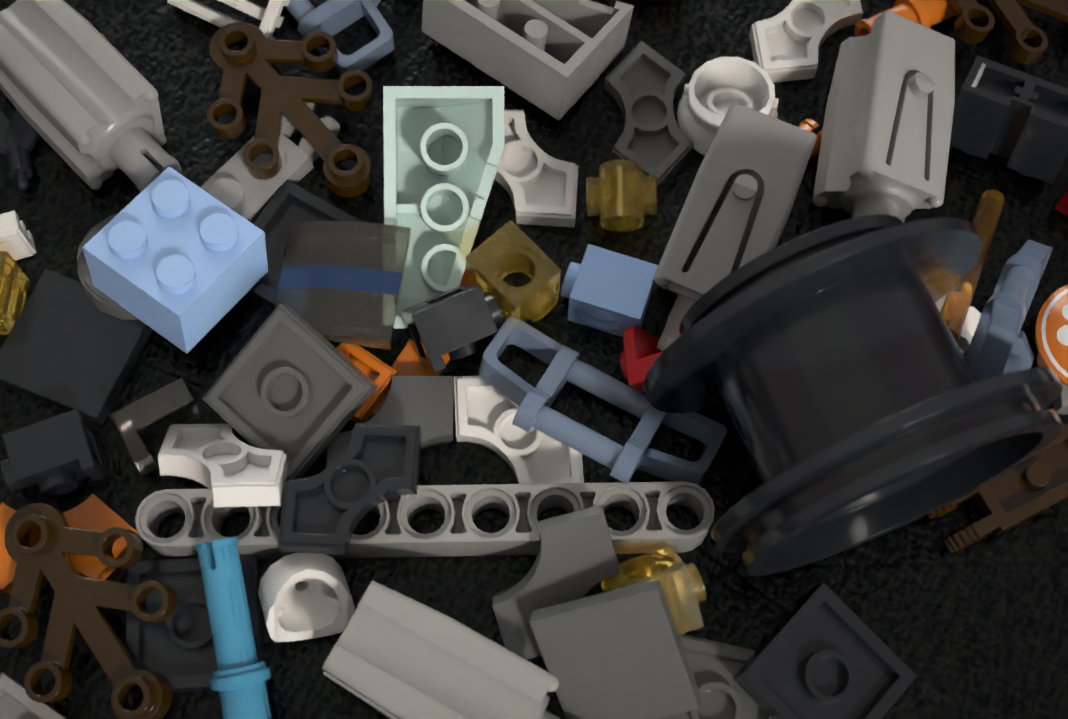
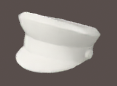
[677,57,779,155]

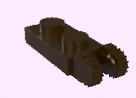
[928,424,1068,554]

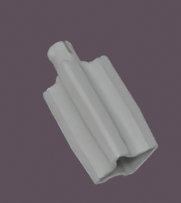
[0,0,181,193]
[813,12,955,222]
[654,102,817,351]
[322,580,561,719]

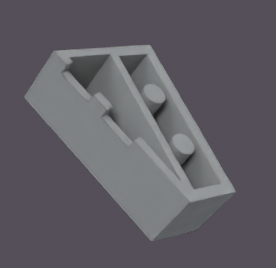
[421,0,634,120]

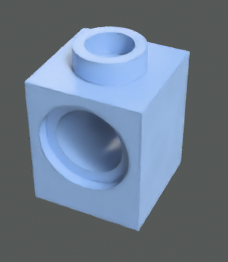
[561,244,658,337]

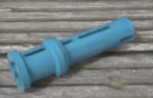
[195,537,272,719]

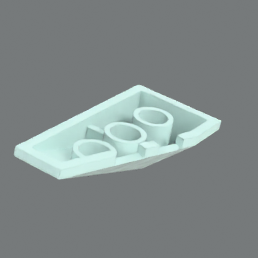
[383,86,505,329]

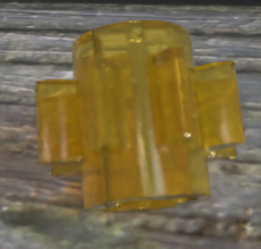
[586,159,657,232]

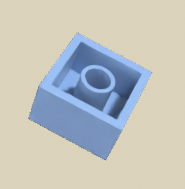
[82,166,268,354]

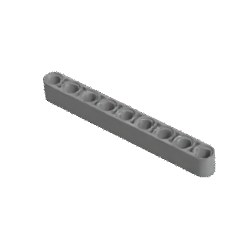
[135,481,715,560]

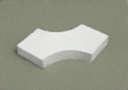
[749,0,863,82]
[494,109,578,227]
[454,375,584,484]
[158,423,288,507]

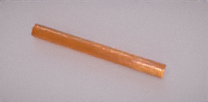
[940,189,1005,343]

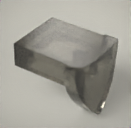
[109,378,196,476]

